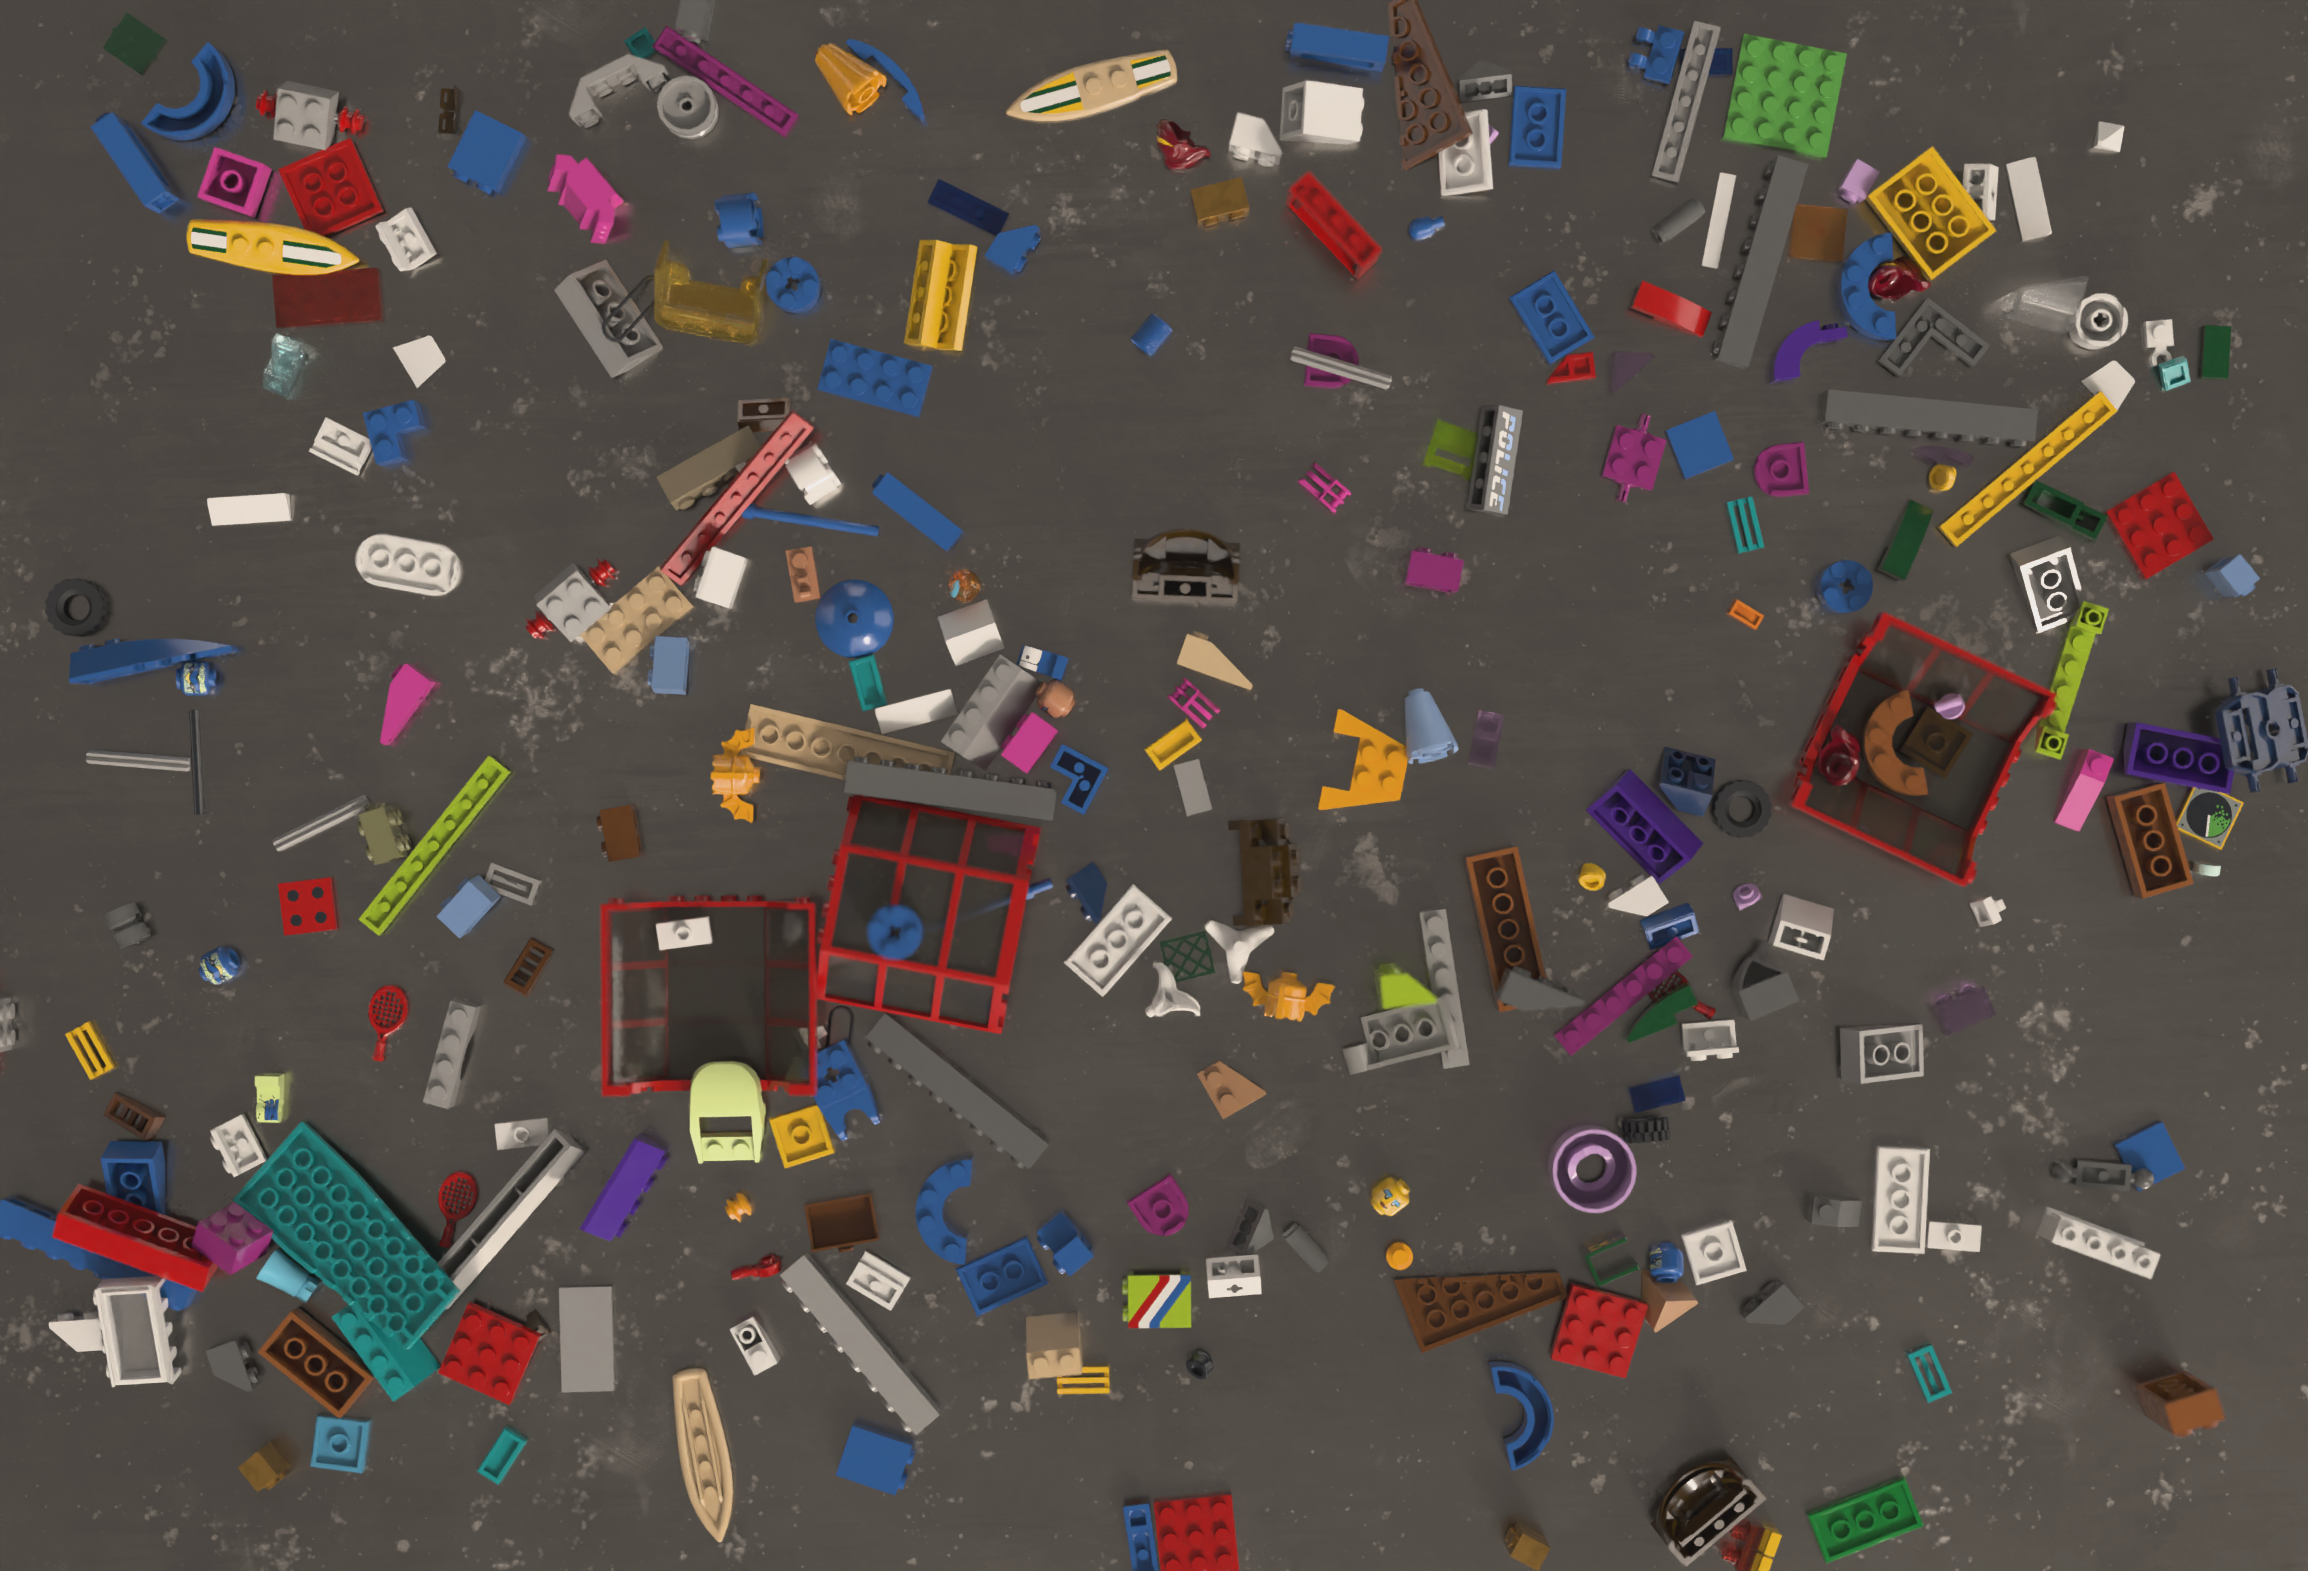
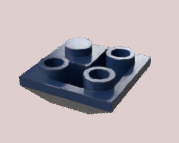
[1660,747,1716,817]
[1065,861,1108,924]

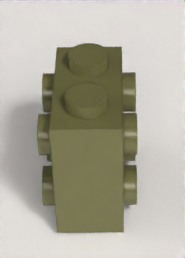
[357,802,412,865]

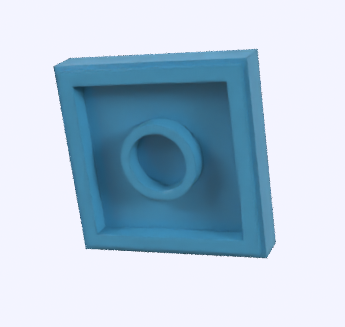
[310,1413,370,1473]

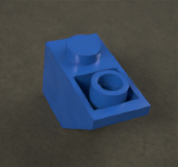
[984,225,1041,275]

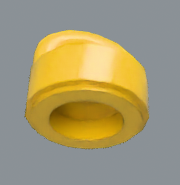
[1929,464,1956,491]
[1578,863,1606,890]

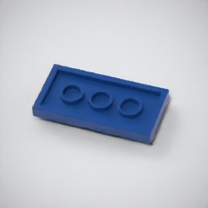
[817,339,933,417]

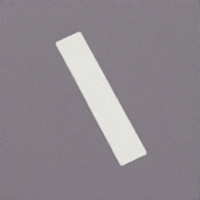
[1702,173,1736,269]

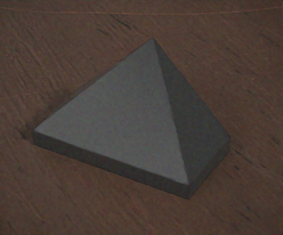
[1459,59,1512,102]
[1227,1199,1274,1256]

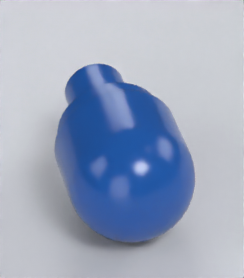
[1408,216,1445,240]

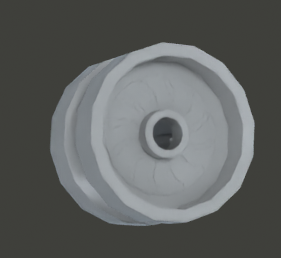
[657,76,719,140]

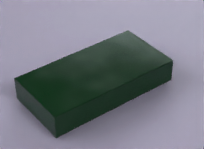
[2200,325,2232,380]

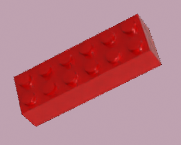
[52,1183,218,1292]

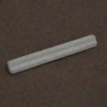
[1290,347,1392,390]
[86,749,191,772]
[273,795,370,851]

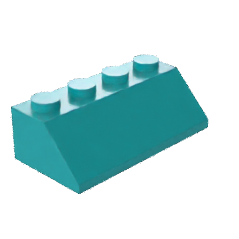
[331,1305,441,1402]

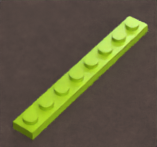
[358,755,511,936]

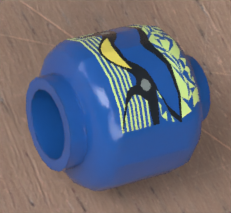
[176,661,216,696]
[198,946,240,985]
[1650,1243,1684,1284]

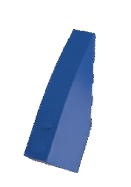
[69,638,238,684]

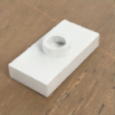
[656,916,713,950]
[495,1118,550,1150]
[1926,1221,1982,1252]

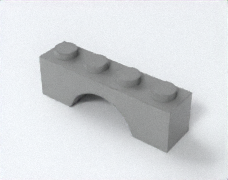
[423,999,481,1109]

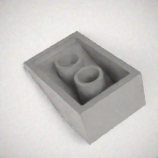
[2010,535,2084,633]
[1840,1024,1924,1084]

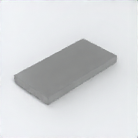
[559,1285,615,1392]

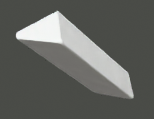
[2006,157,2052,241]
[207,493,291,526]
[874,689,958,734]

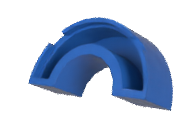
[141,42,235,141]
[1835,233,1896,342]
[916,1156,973,1265]
[1488,1361,1554,1471]

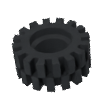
[1621,1116,1670,1143]

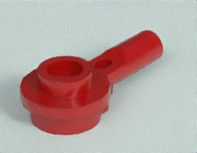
[731,1255,782,1280]

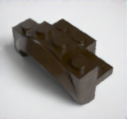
[1132,529,1240,603]
[1228,818,1303,927]

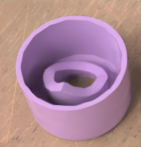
[1548,1125,1636,1213]

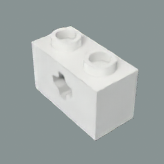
[1963,164,1999,220]
[1206,1255,1261,1298]

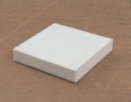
[1681,1219,1747,1285]

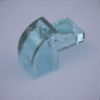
[263,334,305,398]

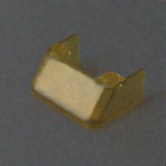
[654,240,769,343]

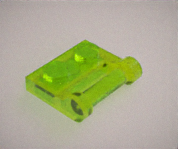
[1422,420,1478,481]

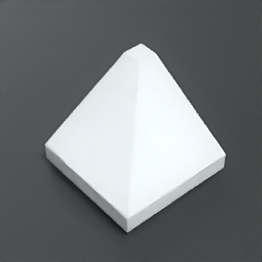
[2093,121,2124,152]

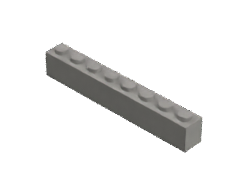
[437,1129,585,1309]
[780,1252,941,1435]

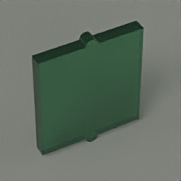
[103,13,166,75]

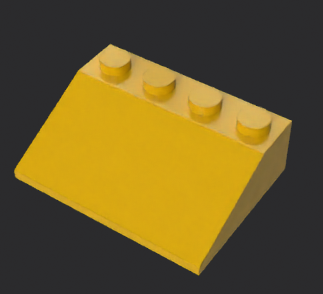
[1865,146,1996,281]

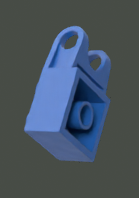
[797,1037,881,1141]

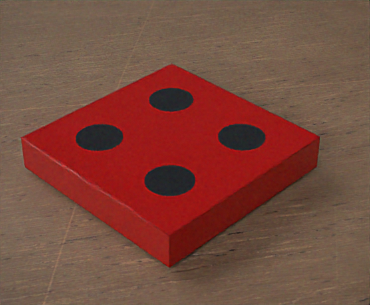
[278,877,338,936]

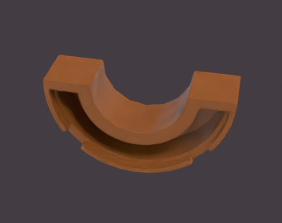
[1862,690,1928,796]

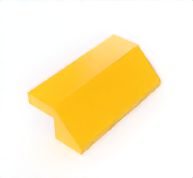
[904,240,977,351]

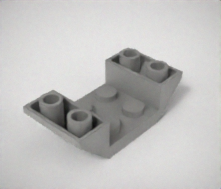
[569,54,672,128]

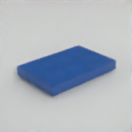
[1508,85,1566,169]
[1509,270,1595,365]
[956,1236,1049,1317]

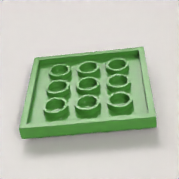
[1722,34,1847,158]

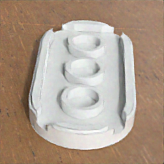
[355,534,461,596]

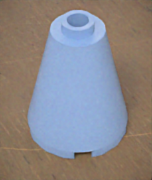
[1405,688,1459,764]

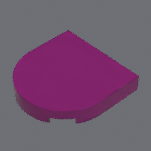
[1304,333,1359,388]
[1753,441,1809,497]
[1126,1173,1189,1236]

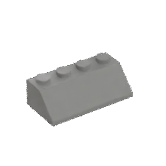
[554,260,663,378]
[941,654,1042,771]

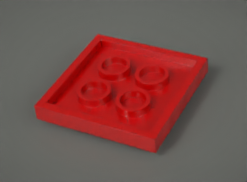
[278,138,384,237]
[2104,472,2214,580]
[1549,1283,1648,1378]
[438,1302,541,1405]
[1153,1493,1239,1571]

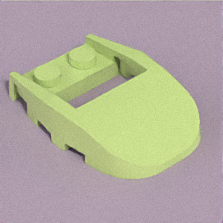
[689,1061,766,1164]

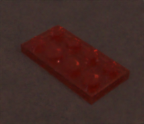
[272,267,383,329]

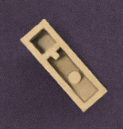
[1177,631,1253,690]

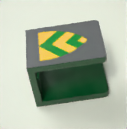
[1581,1233,1640,1287]

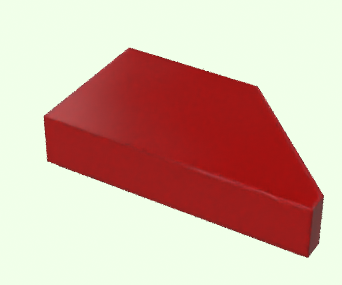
[1546,351,1596,384]

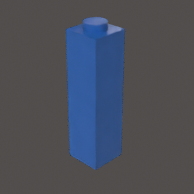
[872,472,964,552]

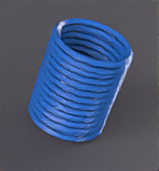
[1130,313,1172,356]

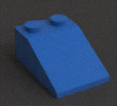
[101,1141,165,1215]

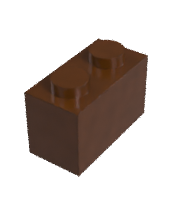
[596,804,643,862]

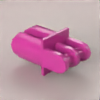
[1298,461,1352,513]
[1167,677,1221,729]

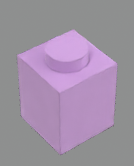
[1837,159,1880,203]

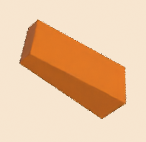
[1726,599,1764,630]

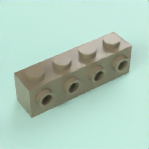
[657,426,761,511]

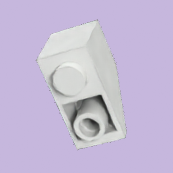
[1604,874,1669,916]
[49,1311,103,1352]
[729,1317,781,1376]

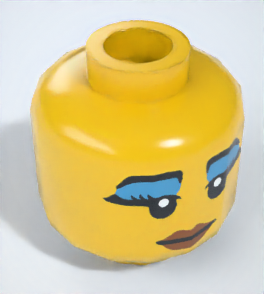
[1370,1177,1410,1216]

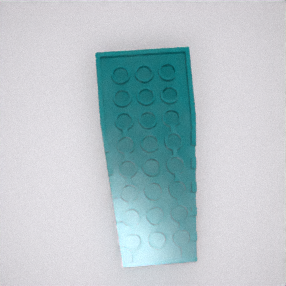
[233,1121,460,1350]

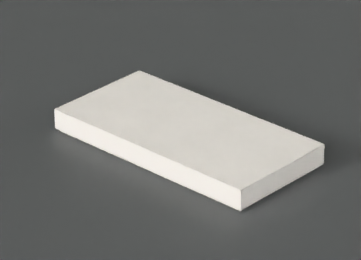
[1064,884,1172,997]
[1871,1146,1930,1254]

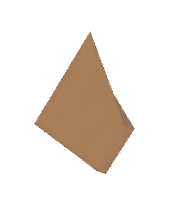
[1641,1268,1698,1333]

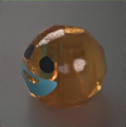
[948,570,981,602]

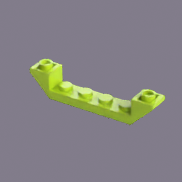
[2035,601,2109,760]

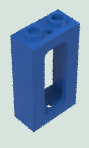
[1285,23,1389,72]
[91,112,180,214]

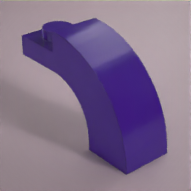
[1770,320,1848,383]

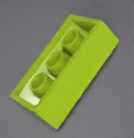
[1374,963,1437,1008]

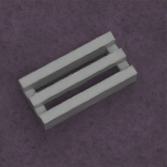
[485,862,542,905]

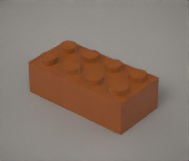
[2106,782,2194,898]
[258,1307,375,1419]
[2136,1371,2225,1437]

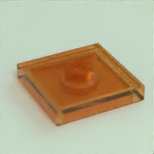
[1789,204,1848,263]

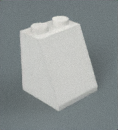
[1280,80,1364,144]

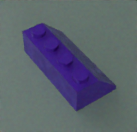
[2123,722,2234,794]
[1586,769,1704,884]
[579,1133,669,1241]

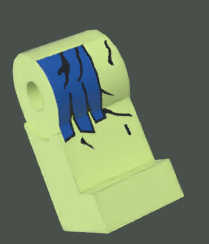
[255,1073,285,1123]

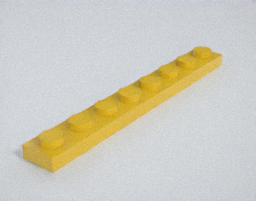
[1938,391,2117,547]

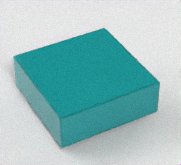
[624,27,658,60]
[2158,356,2191,391]

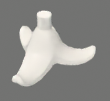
[1205,920,1274,984]
[1145,963,1200,1017]

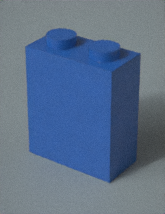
[447,110,527,194]
[836,1421,916,1495]

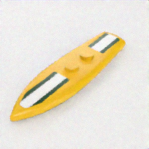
[186,219,359,275]

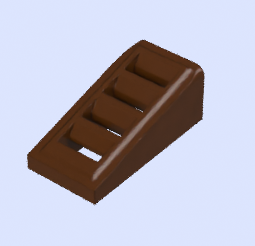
[503,937,553,998]
[103,1092,165,1141]

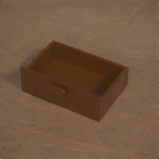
[804,1191,881,1252]

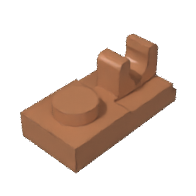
[786,546,821,603]

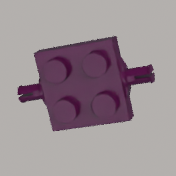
[1601,414,1667,502]

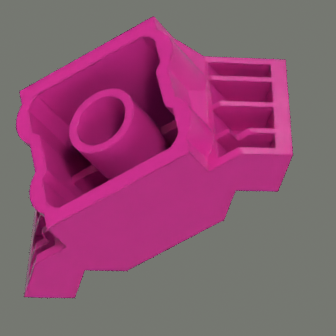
[547,154,624,244]

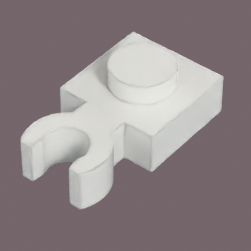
[2143,319,2174,367]

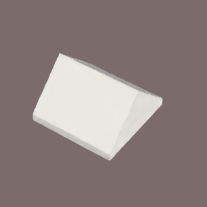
[938,599,1005,666]

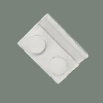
[309,418,372,475]
[846,1250,911,1311]

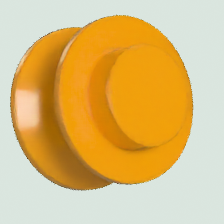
[725,1193,752,1222]
[1386,1242,1413,1270]

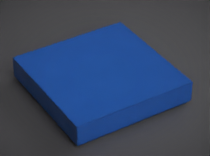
[1665,411,1734,480]
[2113,1121,2185,1192]

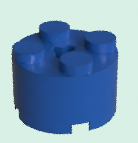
[715,192,764,249]
[766,257,821,313]
[1815,560,1873,614]
[868,905,923,959]

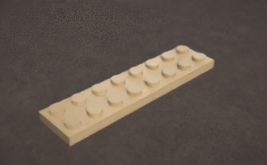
[739,704,955,780]

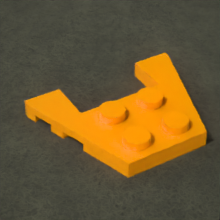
[1318,709,1408,810]

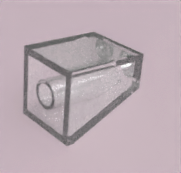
[2000,276,2089,335]

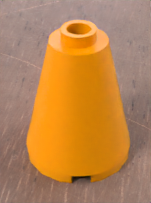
[815,43,886,115]

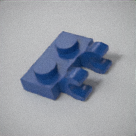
[1628,25,1685,84]

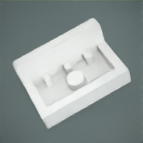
[375,208,437,271]
[1681,1019,1739,1061]
[210,1114,268,1177]

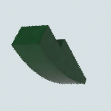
[2024,480,2108,542]
[1877,499,1934,581]
[1627,981,1698,1043]

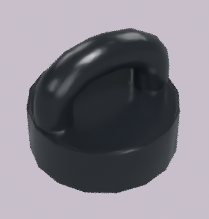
[1186,1350,1214,1379]

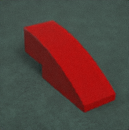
[1630,281,1712,337]

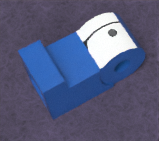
[1016,645,1069,681]

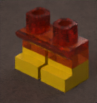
[1721,1520,1782,1571]

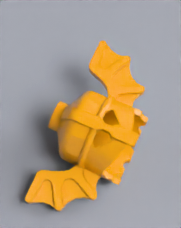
[711,727,760,823]
[1242,972,1335,1021]

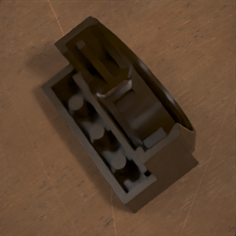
[1650,1456,1766,1567]

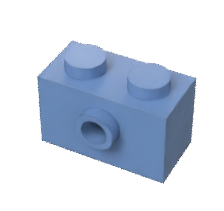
[2205,554,2260,598]
[648,636,690,695]
[437,875,501,938]

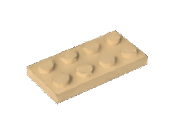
[580,566,694,674]

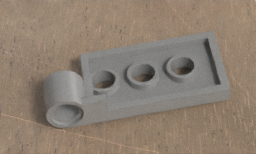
[1342,996,1460,1075]

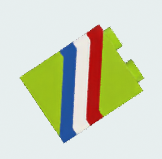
[1123,1271,1191,1328]

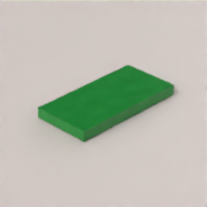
[1806,1476,1924,1564]

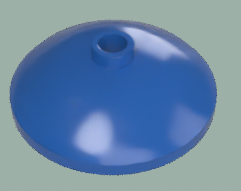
[815,579,894,658]

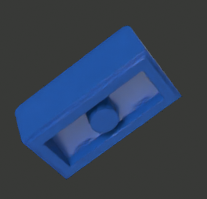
[1640,903,1700,950]

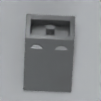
[1494,966,1585,1011]

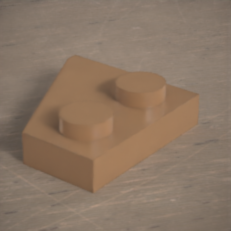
[1197,1060,1266,1119]

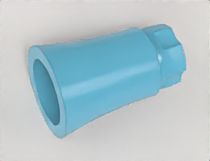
[256,1248,319,1303]

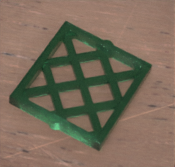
[1160,931,1216,982]

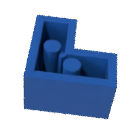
[363,399,426,466]
[1050,744,1109,815]
[1036,1209,1095,1277]

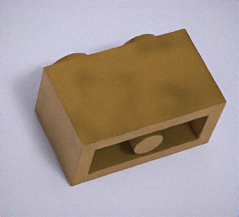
[1190,177,1249,226]
[238,1441,290,1492]
[1504,1522,1550,1571]

